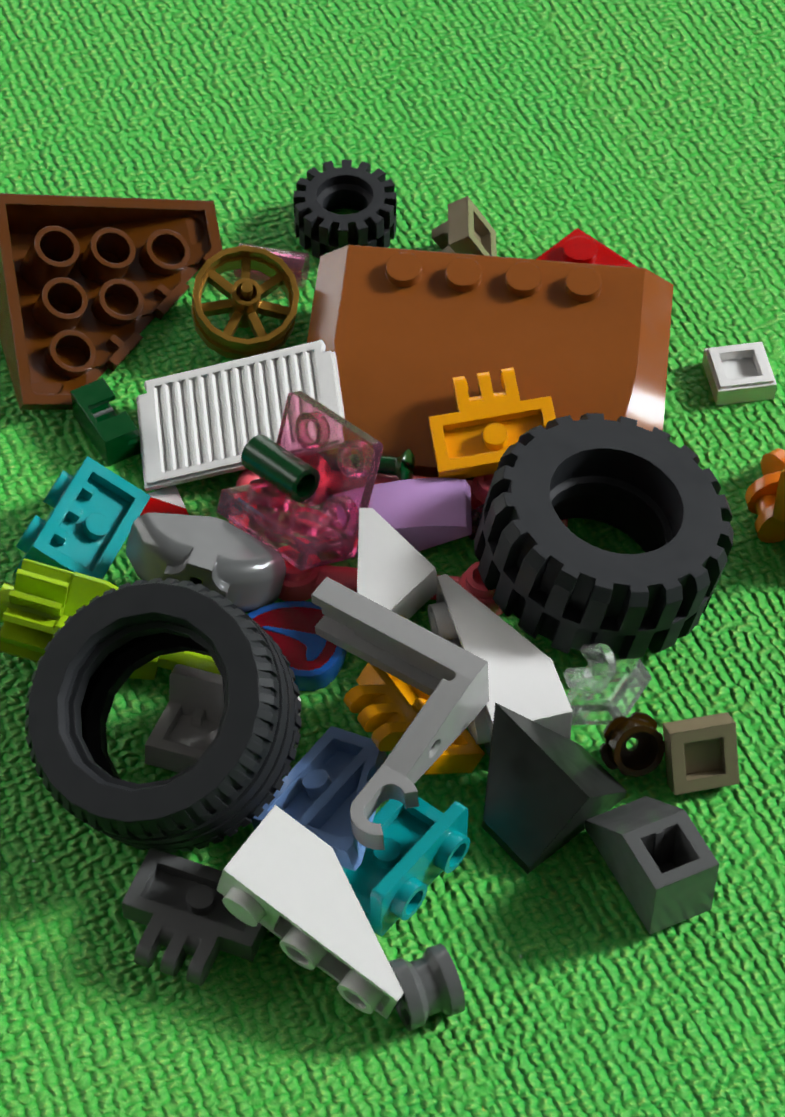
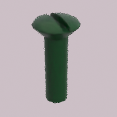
[340,449,415,480]

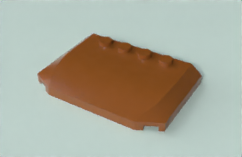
[307,245,673,480]

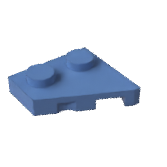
[251,726,388,871]

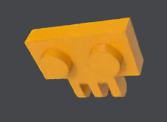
[428,367,556,479]
[344,663,485,775]

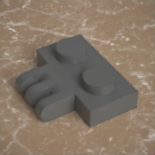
[122,848,268,986]

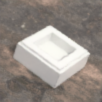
[702,342,777,406]

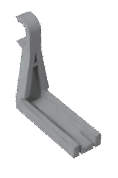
[311,577,489,850]

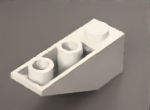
[428,574,573,758]
[216,805,404,1019]

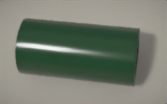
[241,435,320,503]

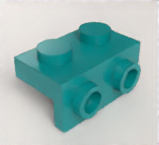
[342,797,470,937]

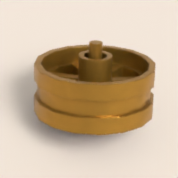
[191,245,300,359]

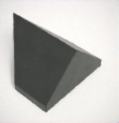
[481,702,627,874]

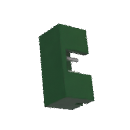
[70,378,141,466]

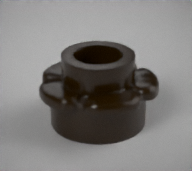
[600,712,665,777]

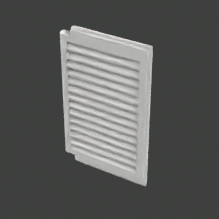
[136,340,349,492]

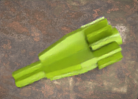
[0,558,221,680]

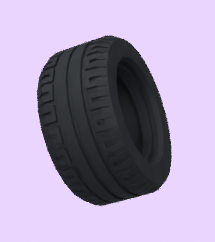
[25,578,302,853]

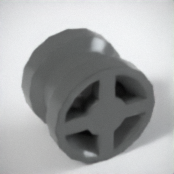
[389,943,465,1031]

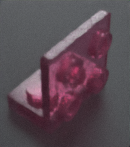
[217,391,383,571]

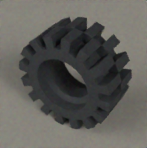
[293,160,396,259]

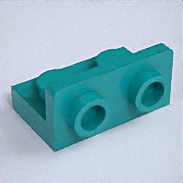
[14,456,151,579]

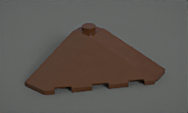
[0,193,222,410]

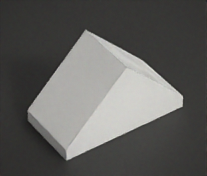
[357,508,437,619]

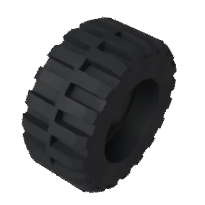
[474,413,734,660]

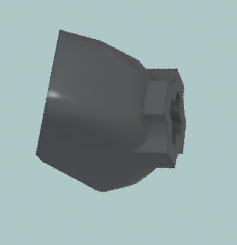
[126,512,286,613]

